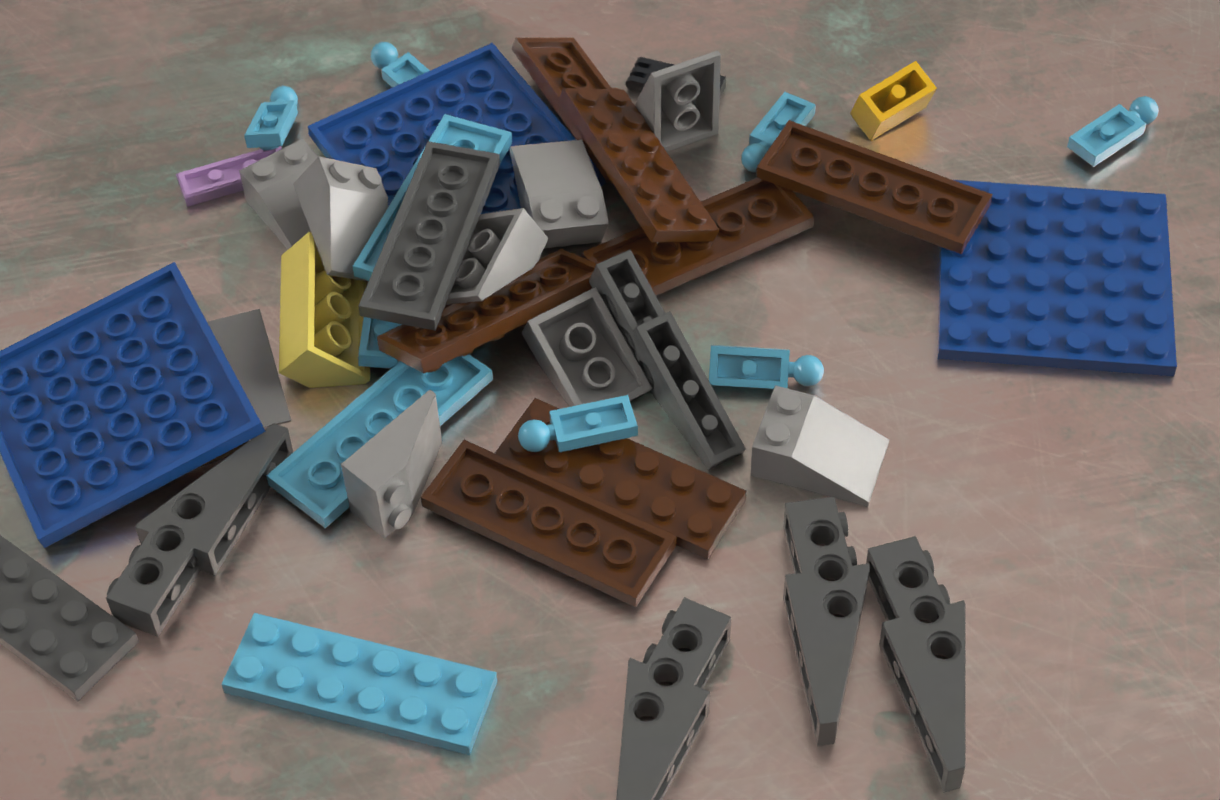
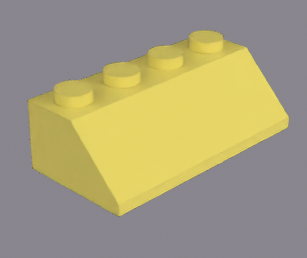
[279,232,370,388]

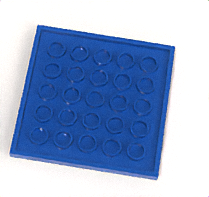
[308,43,606,214]
[937,180,1177,377]
[0,262,266,548]

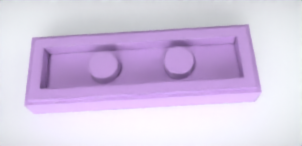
[176,146,282,207]

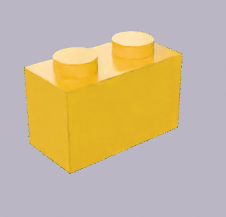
[850,61,937,141]

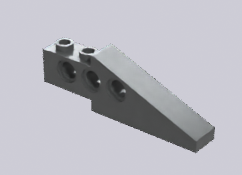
[589,250,746,470]
[106,423,293,637]
[783,497,870,746]
[866,536,965,793]
[616,597,731,800]

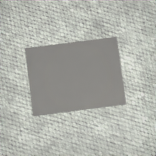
[207,309,291,427]

